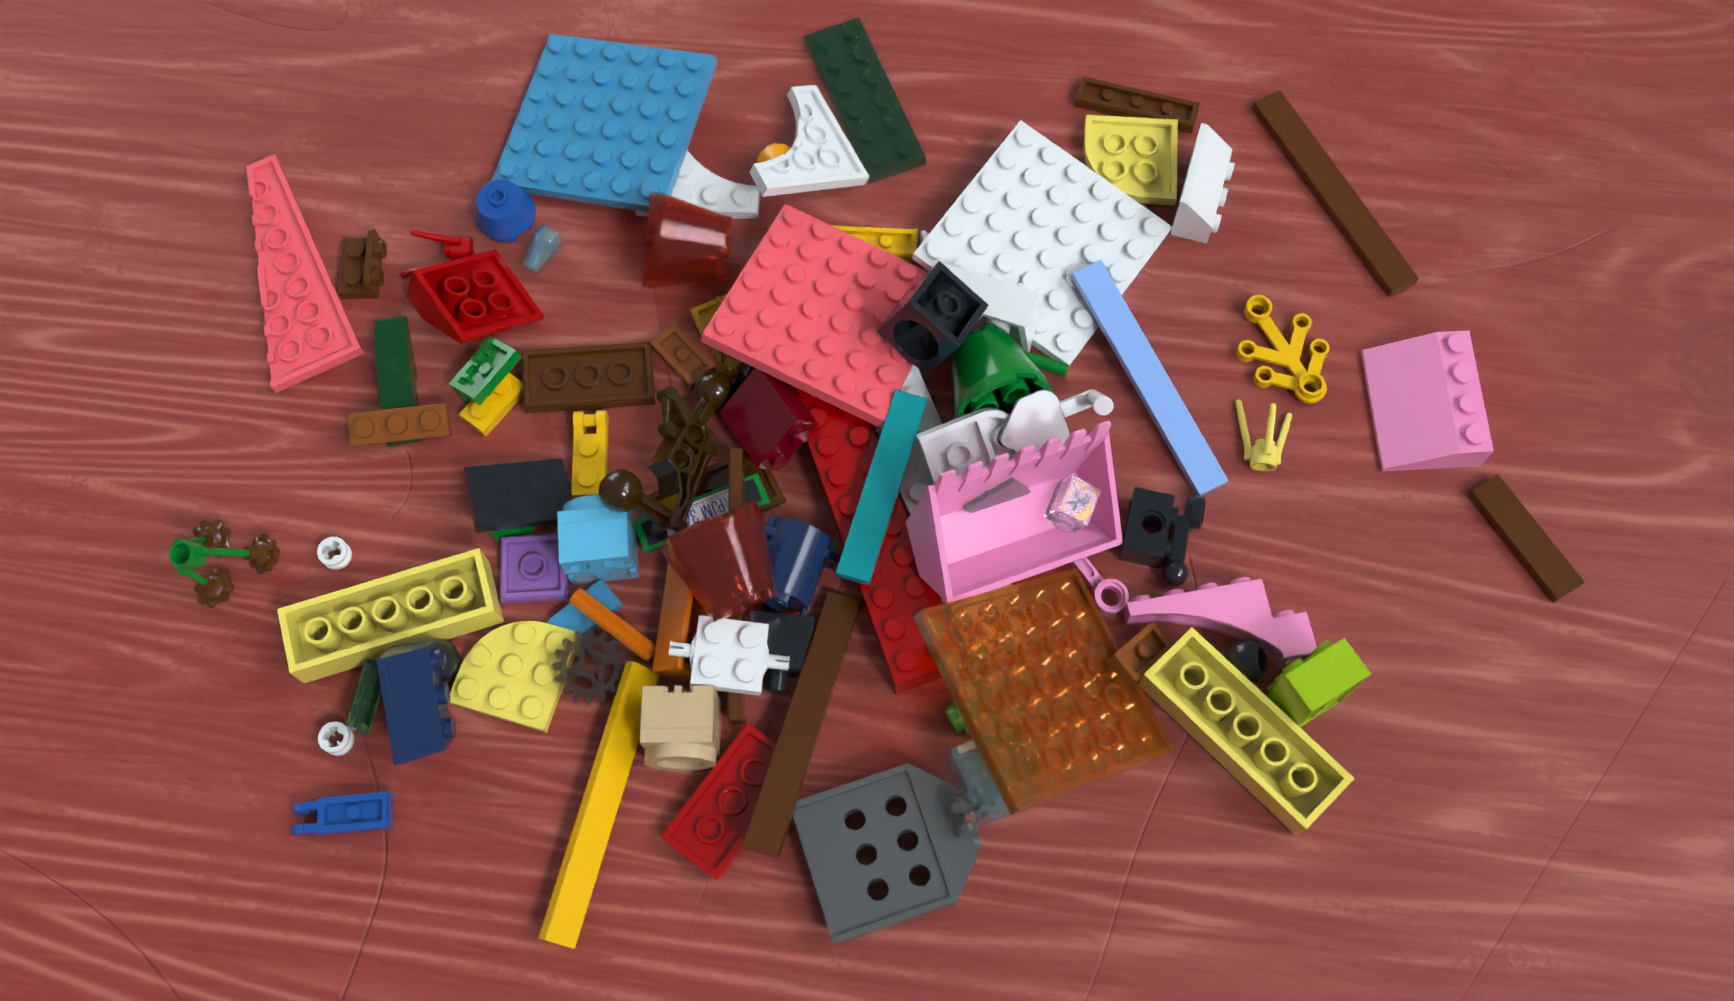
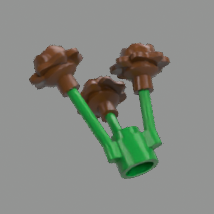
[169,519,280,608]

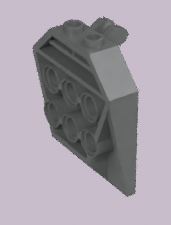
[793,763,982,945]

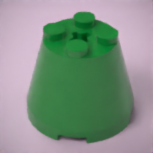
[950,324,1053,440]

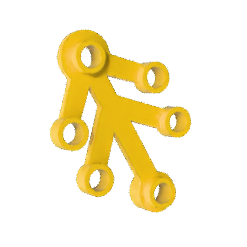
[1236,295,1330,404]

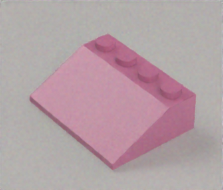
[1361,330,1494,472]

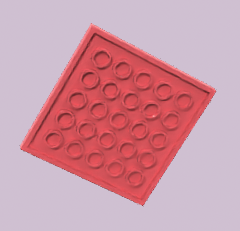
[701,204,928,428]

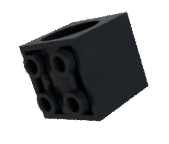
[876,261,989,375]

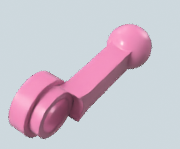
[1070,557,1129,614]

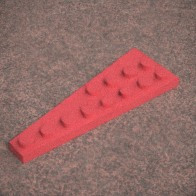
[246,154,365,393]

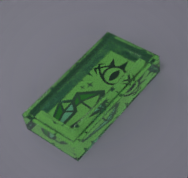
[345,658,382,735]

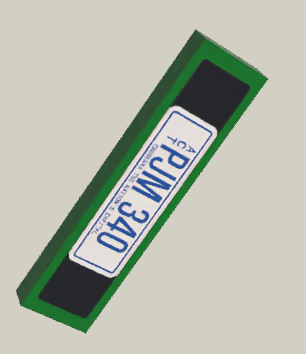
[633,473,770,555]

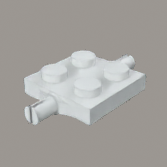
[668,615,790,696]

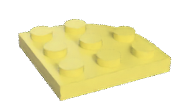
[1084,115,1178,206]
[450,621,581,733]

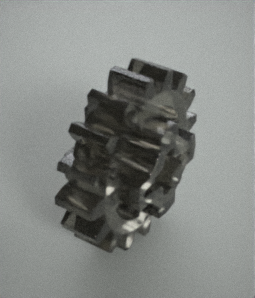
[551,628,626,705]

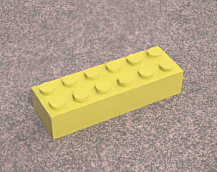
[277,548,504,683]
[1138,627,1355,836]

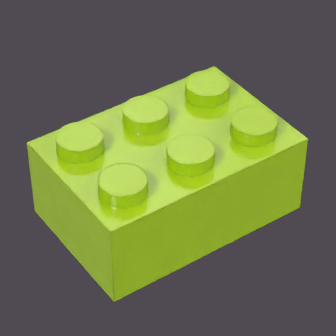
[1267,638,1371,728]

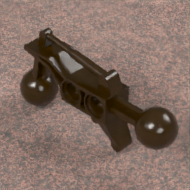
[599,371,735,534]

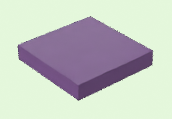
[500,534,570,604]

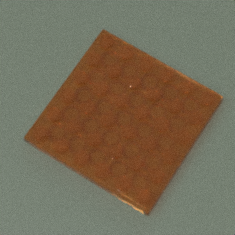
[913,568,1175,815]

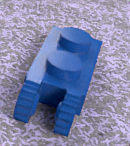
[292,791,393,836]

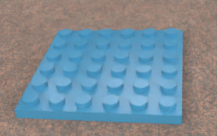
[491,34,718,215]

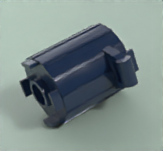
[744,513,841,615]

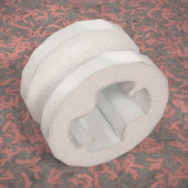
[317,537,352,570]
[318,721,354,756]

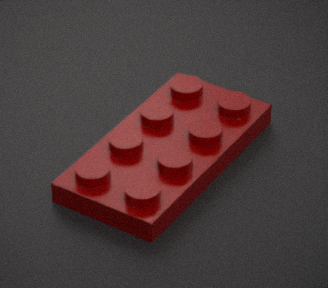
[660,723,777,882]

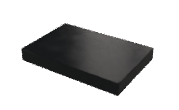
[462,458,572,533]

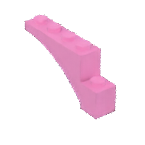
[1123,577,1317,667]

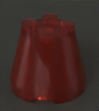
[642,191,732,288]
[660,502,778,622]

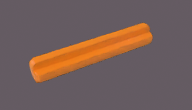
[569,588,656,662]

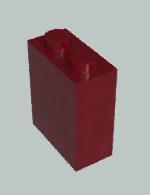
[719,368,818,471]

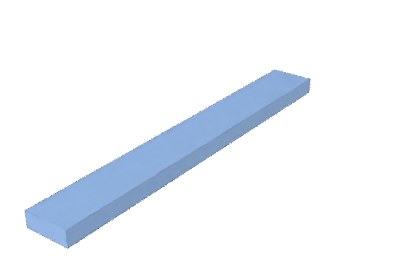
[1071,260,1229,496]

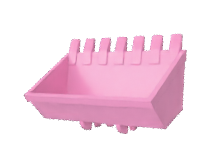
[906,421,1123,606]

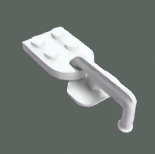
[916,389,1114,484]

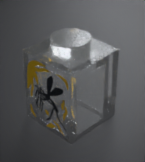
[1044,475,1101,533]

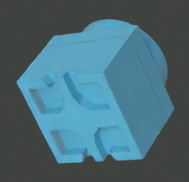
[557,495,639,585]

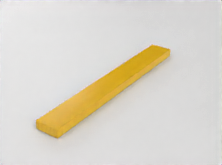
[538,661,659,949]

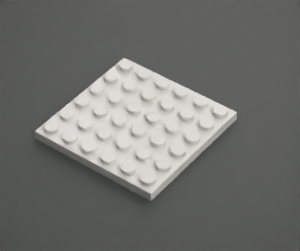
[912,120,1172,366]

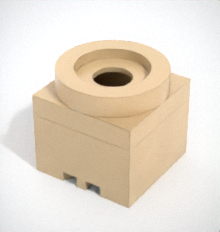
[640,685,722,771]

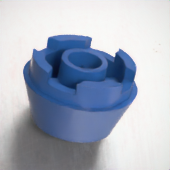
[474,180,535,243]

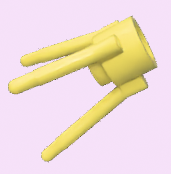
[1235,399,1292,472]

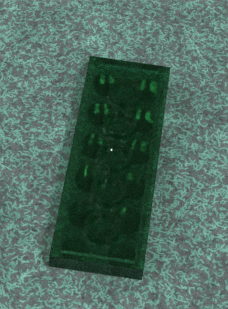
[804,17,926,184]

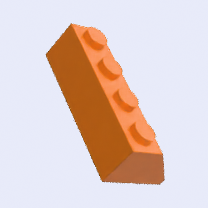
[652,535,749,682]

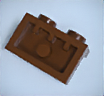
[337,229,387,299]

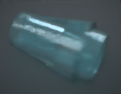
[522,225,563,274]

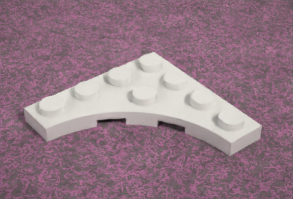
[749,85,869,197]
[635,149,761,219]

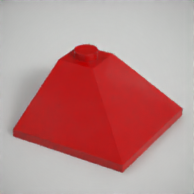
[406,249,544,344]

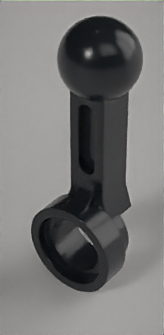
[1161,495,1206,586]

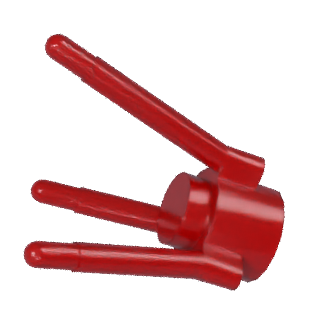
[400,229,474,277]

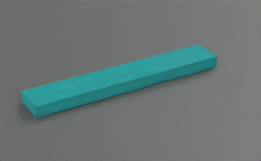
[836,390,928,585]

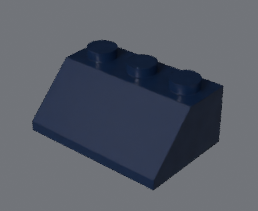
[376,640,456,765]

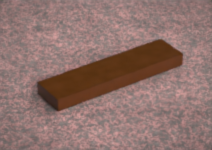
[1074,76,1200,134]
[1468,474,1585,603]

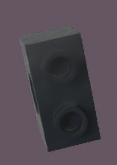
[1119,487,1178,568]

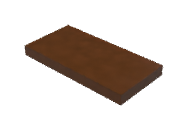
[521,342,655,413]

